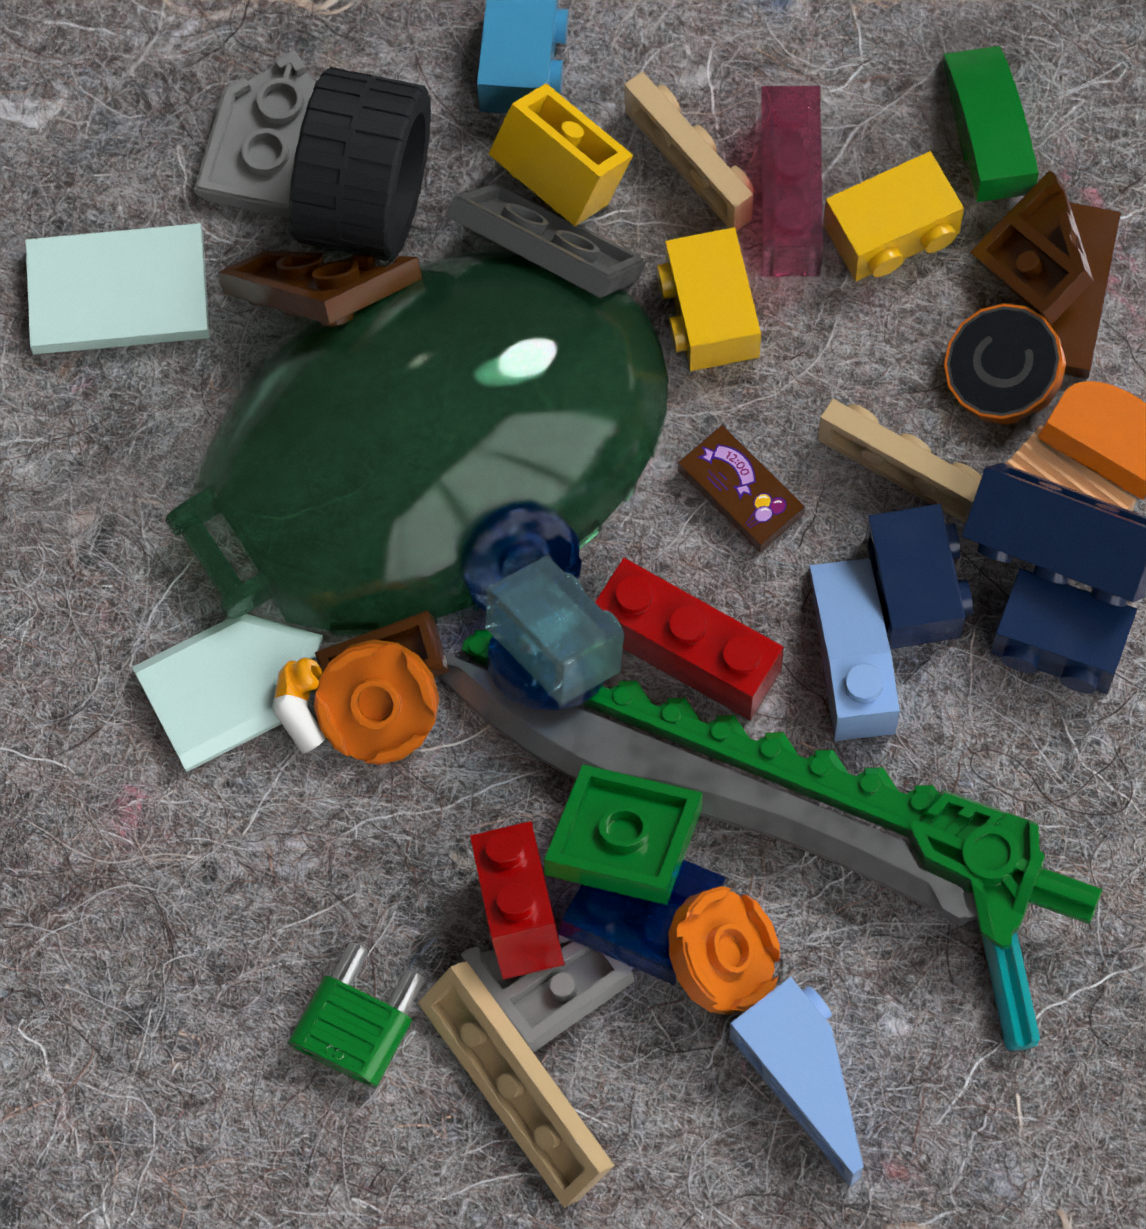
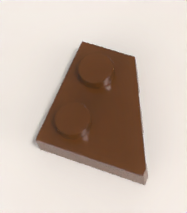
[970,170,1094,325]

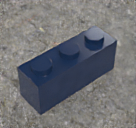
[961,463,1146,607]

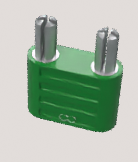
[287,943,424,1088]

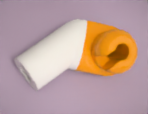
[273,657,326,753]

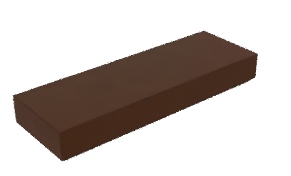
[1049,202,1121,379]

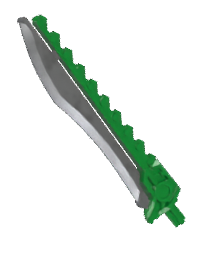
[439,629,1103,950]

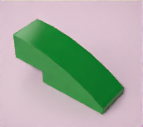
[943,46,1039,203]

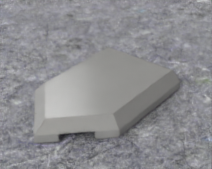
[194,49,315,218]

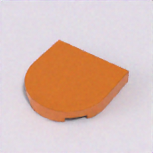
[1038,381,1146,500]

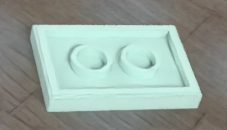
[25,223,210,355]

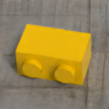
[488,83,633,226]
[823,151,964,282]
[656,227,761,371]

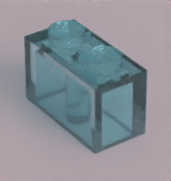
[486,555,624,706]

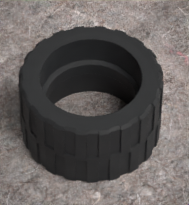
[289,67,431,261]

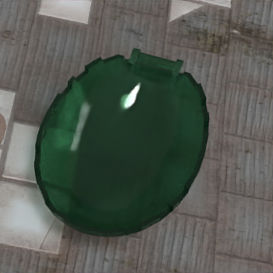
[165,250,669,636]

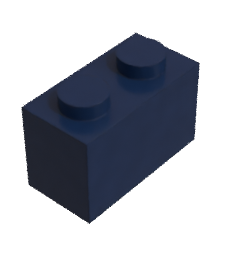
[865,504,973,650]
[991,568,1138,694]

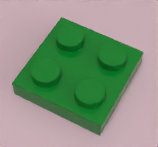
[544,764,703,905]

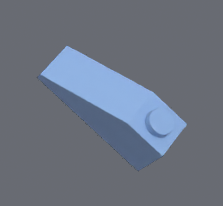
[809,558,900,741]
[729,977,863,1186]

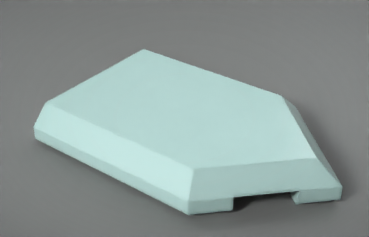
[132,612,323,772]

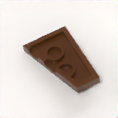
[218,250,422,326]

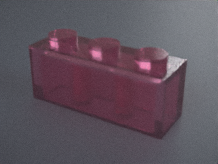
[760,86,823,277]

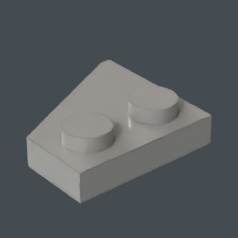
[460,925,635,1052]

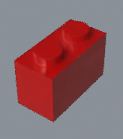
[470,821,565,980]

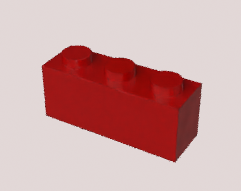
[592,557,784,721]

